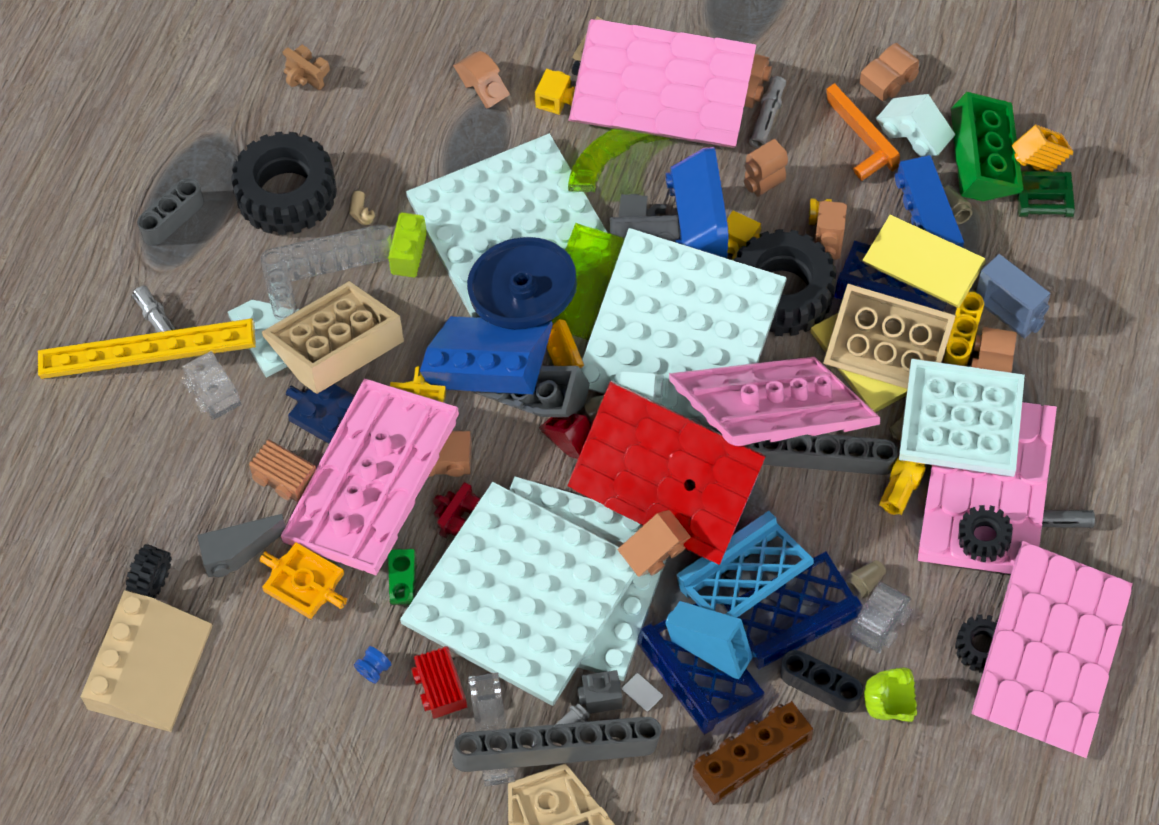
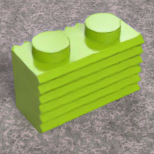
[388,212,427,278]

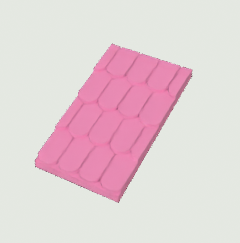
[568,19,756,148]
[669,357,880,446]
[281,378,459,575]
[918,402,1057,574]
[971,541,1133,758]

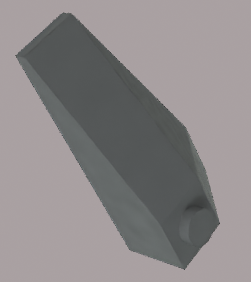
[473,366,590,417]

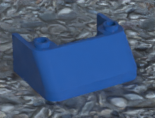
[666,147,728,259]

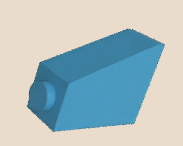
[665,601,753,679]

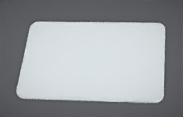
[622,673,663,711]

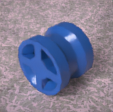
[354,646,391,684]

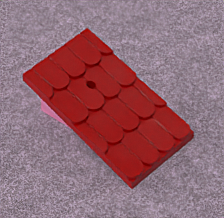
[567,380,766,565]

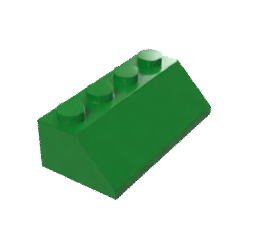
[951,92,1023,201]

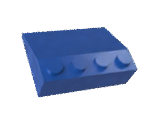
[420,316,553,395]

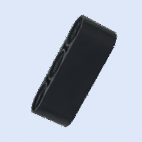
[780,650,863,713]

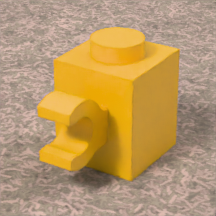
[535,69,576,115]
[727,210,761,261]

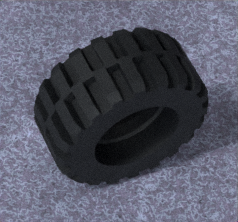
[231,131,337,235]
[734,229,836,337]

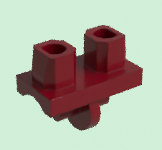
[432,482,481,539]

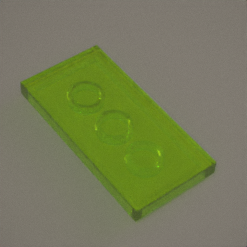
[550,223,625,340]

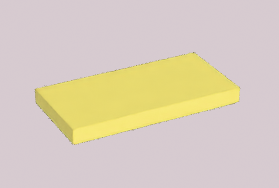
[863,215,986,308]
[811,313,907,413]

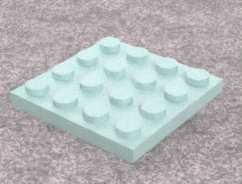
[899,359,1025,477]

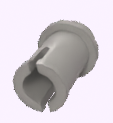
[556,704,590,724]

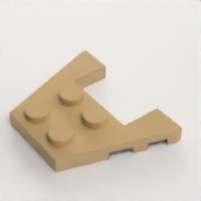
[508,763,615,825]

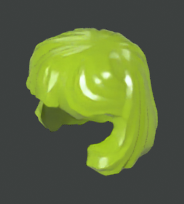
[864,667,917,722]

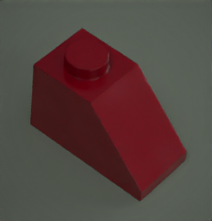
[539,414,592,459]

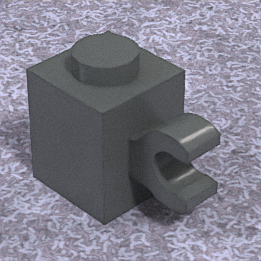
[619,194,666,217]
[577,670,622,714]

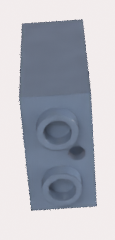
[976,254,1051,339]

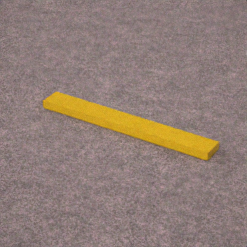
[38,318,256,379]

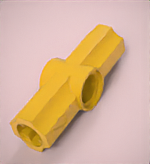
[879,456,926,515]

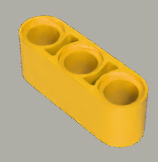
[943,292,984,367]

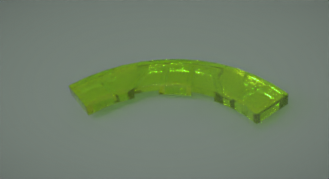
[568,128,676,192]

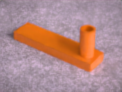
[826,83,900,181]

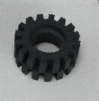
[958,505,1013,562]
[126,544,172,599]
[955,614,998,673]

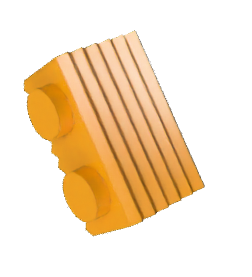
[1012,124,1073,172]

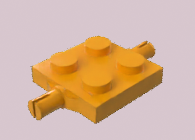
[259,542,347,619]

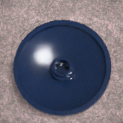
[467,237,577,329]

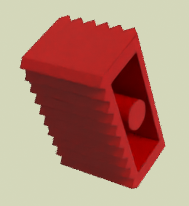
[411,646,467,719]

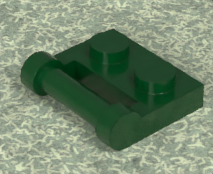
[1018,171,1075,217]

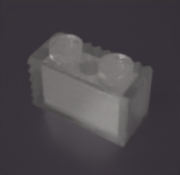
[849,581,913,653]

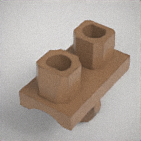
[282,44,330,90]

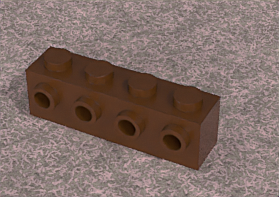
[693,701,814,805]

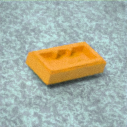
[547,319,584,368]

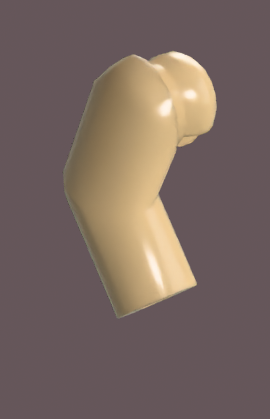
[349,191,375,225]

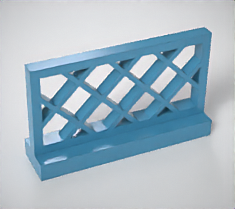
[676,511,814,618]

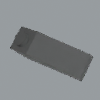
[197,514,286,578]

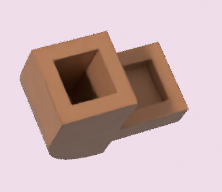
[453,51,510,108]

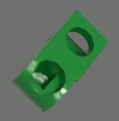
[388,549,417,605]

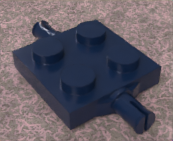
[286,384,355,444]

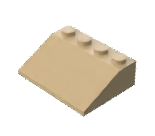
[262,281,404,394]
[823,284,956,389]
[80,591,212,732]

